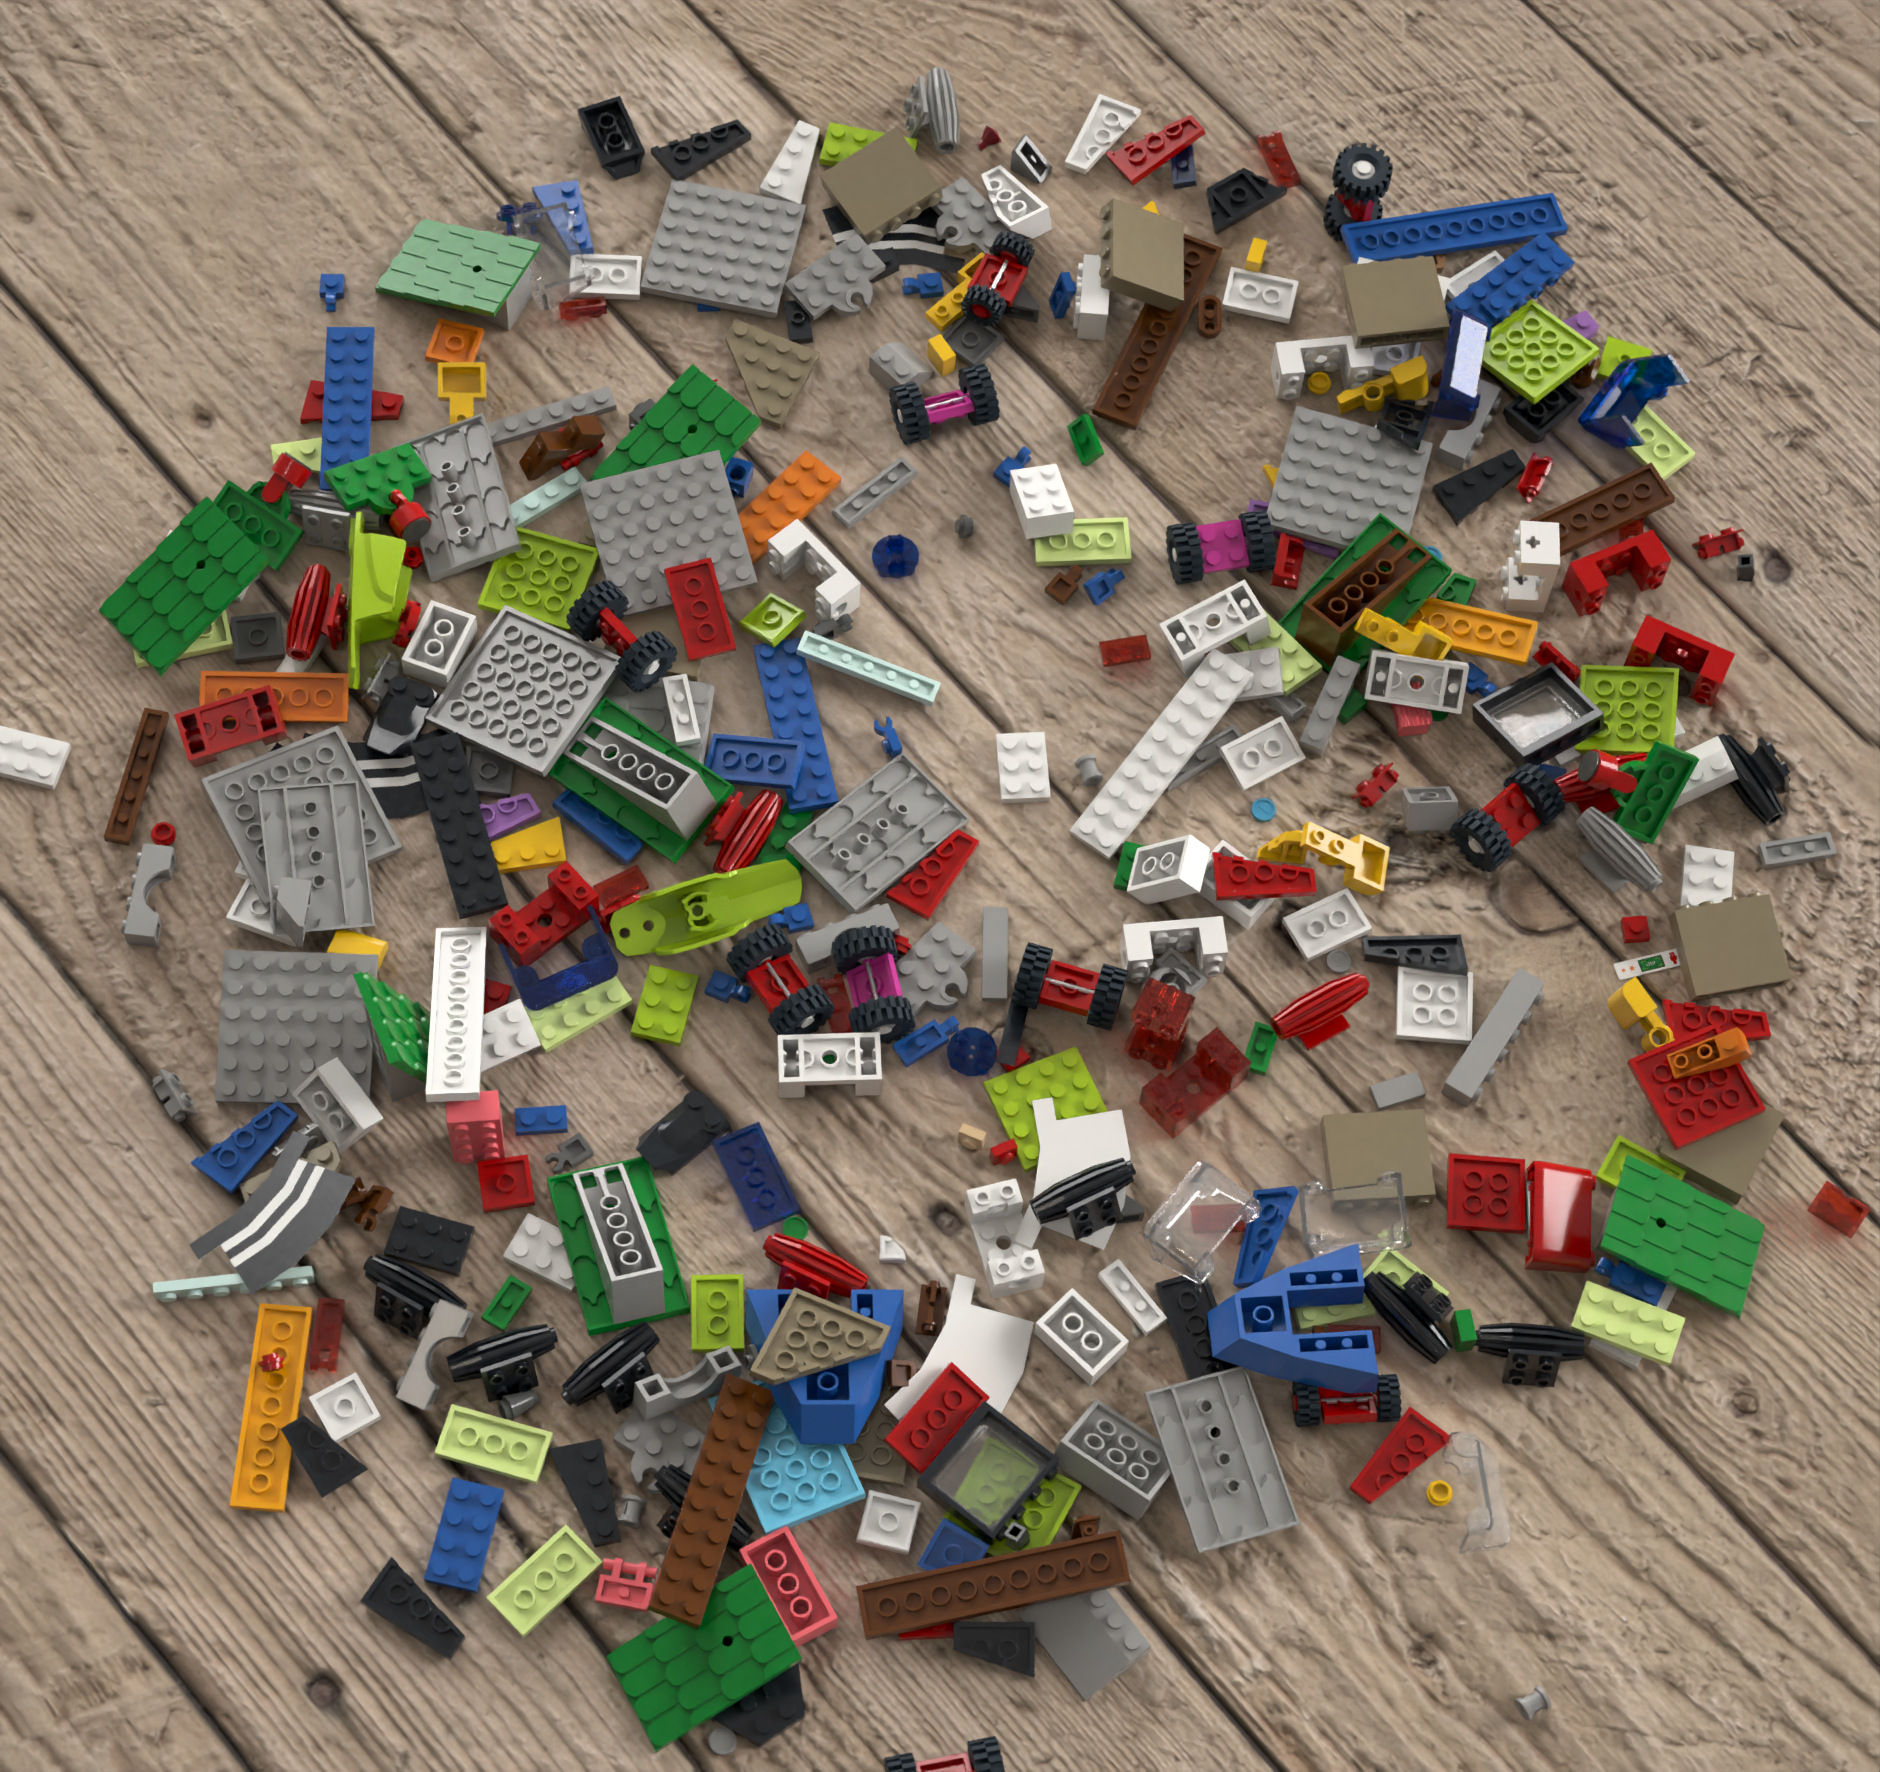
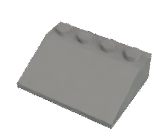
[1054,1398,1171,1521]
[1019,1589,1151,1701]

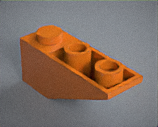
[1666,1027,1753,1079]

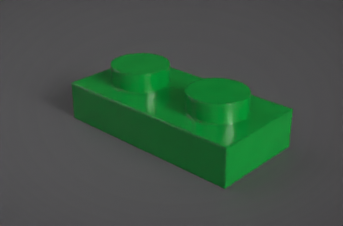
[1067,413,1104,467]
[1113,841,1145,891]
[1240,1021,1277,1077]
[481,1275,533,1333]

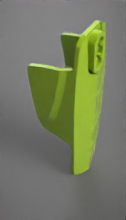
[347,511,412,690]
[610,859,802,956]

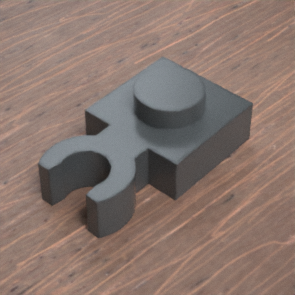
[812,613,853,640]
[545,1132,594,1175]

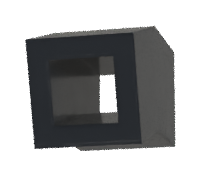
[1737,554,1755,582]
[1004,1521,1030,1552]

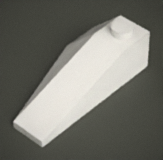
[981,165,1052,239]

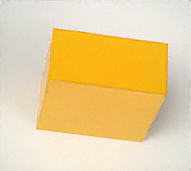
[1245,237,1267,273]
[927,334,956,377]

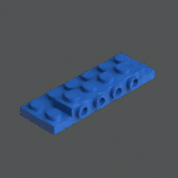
[1445,232,1575,340]

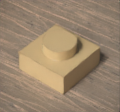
[958,1123,987,1151]

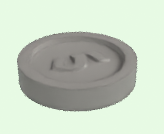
[1326,949,1351,974]
[709,1727,736,1756]

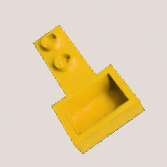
[925,252,985,332]
[1336,355,1429,415]
[438,362,486,425]
[1354,608,1454,680]
[1300,822,1390,895]
[327,929,389,971]
[1607,976,1675,1052]

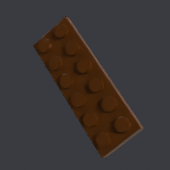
[1529,462,1675,557]

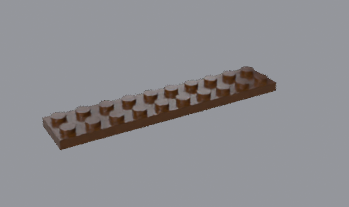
[1092,234,1222,431]
[647,1373,774,1629]
[856,1530,1131,1640]

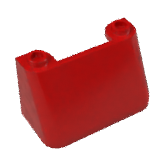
[1525,1161,1596,1273]

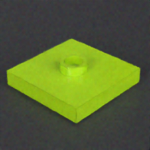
[1596,336,1653,391]
[738,593,807,647]

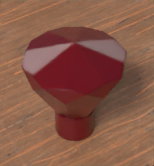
[976,126,1001,151]

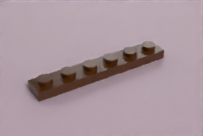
[104,708,170,846]

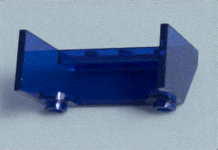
[1432,309,1492,422]
[1578,353,1690,449]
[498,905,618,1011]

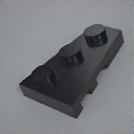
[953,1622,1035,1678]

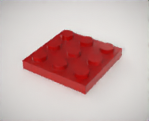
[1446,1153,1525,1234]

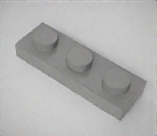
[1757,832,1837,869]

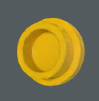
[1307,372,1331,395]
[1426,1480,1453,1507]

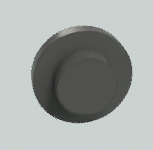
[955,515,973,539]

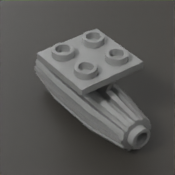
[903,67,960,155]
[288,489,385,552]
[1576,806,1663,894]

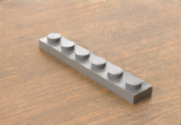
[486,386,617,447]

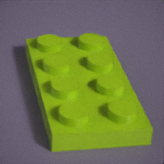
[819,122,918,166]

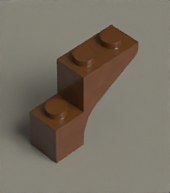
[519,415,606,481]

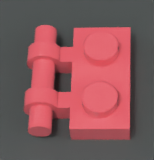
[595,1558,657,1613]

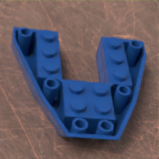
[1207,1243,1379,1393]
[745,1289,904,1444]

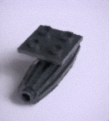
[1718,733,1791,826]
[1029,1158,1136,1241]
[363,1254,467,1340]
[1364,1271,1454,1364]
[560,1321,660,1414]
[1473,1323,1585,1388]
[446,1324,558,1403]
[654,1464,754,1552]

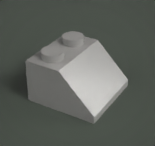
[869,343,935,390]
[1401,786,1458,834]
[272,876,312,948]

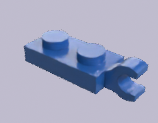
[893,1016,959,1068]
[1594,1257,1667,1306]

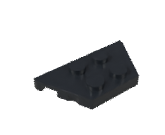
[1206,168,1287,235]
[1376,399,1435,451]
[710,1662,805,1748]

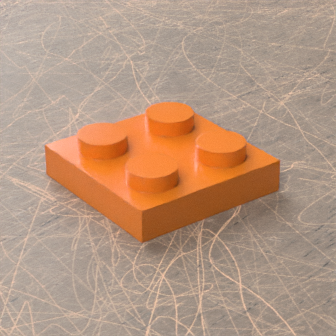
[425,318,484,364]

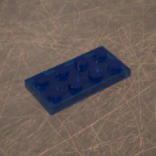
[712,1122,801,1232]

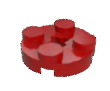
[392,600,421,649]

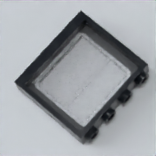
[1472,662,1604,767]
[917,1401,1059,1546]

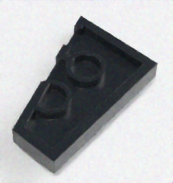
[280,1415,368,1498]

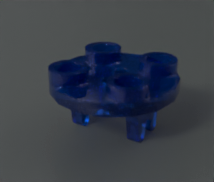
[496,202,543,235]
[872,534,919,578]
[947,1027,997,1076]

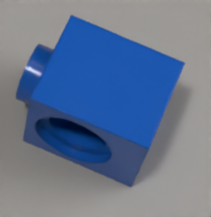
[725,456,753,498]

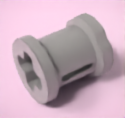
[1075,755,1103,787]
[618,1494,647,1528]
[1515,1686,1551,1721]

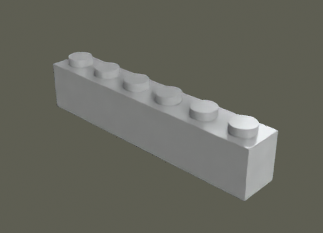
[1441,968,1545,1108]

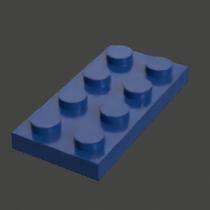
[704,733,806,790]
[424,1478,505,1594]

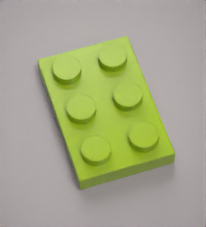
[631,965,699,1047]
[1596,1135,1687,1190]
[691,1274,744,1353]

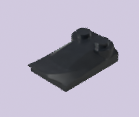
[577,96,645,180]
[1503,382,1585,443]
[363,676,439,758]
[636,1090,730,1176]

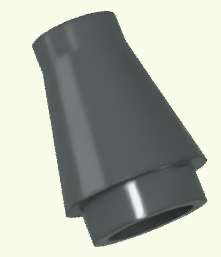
[497,1389,539,1421]

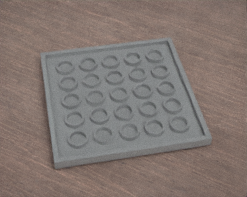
[640,179,806,319]
[1267,406,1433,550]
[579,450,758,618]
[424,605,621,777]
[201,725,402,907]
[215,950,378,1105]

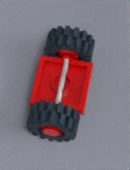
[961,231,1035,326]
[1292,1374,1401,1427]

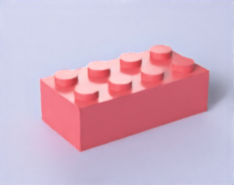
[446,1090,505,1164]
[739,1526,838,1647]

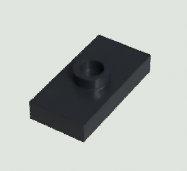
[783,300,813,344]

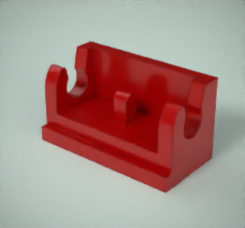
[1271,533,1305,590]

